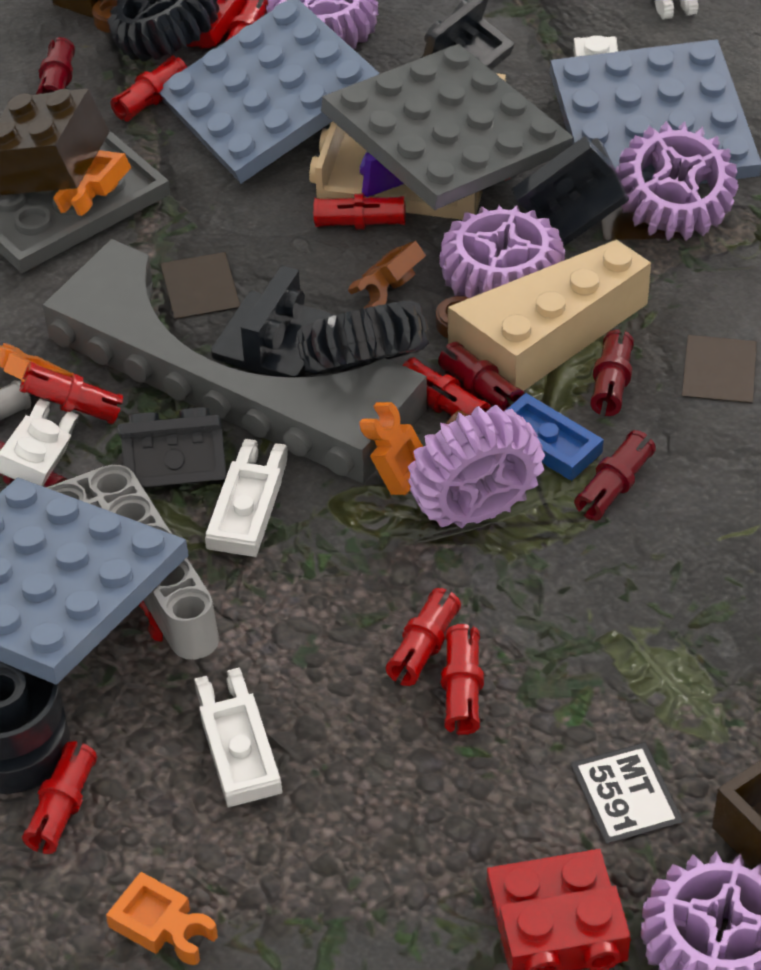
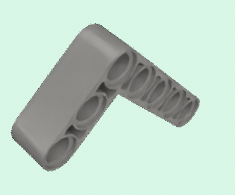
[46,465,220,659]

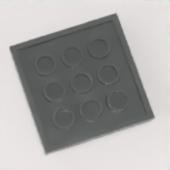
[321,44,574,210]
[0,130,170,274]

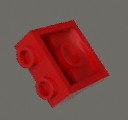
[487,849,631,970]

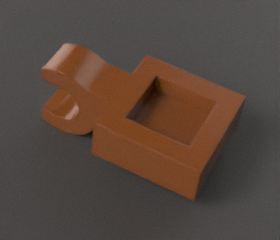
[348,240,426,308]

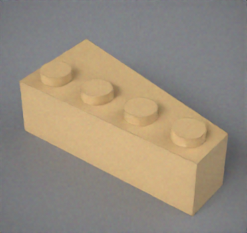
[448,240,651,391]

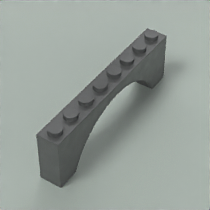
[43,239,427,484]

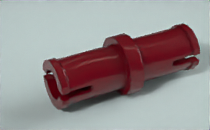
[36,37,75,94]
[590,329,634,417]
[438,342,525,411]
[574,430,656,521]

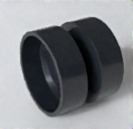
[0,661,70,794]

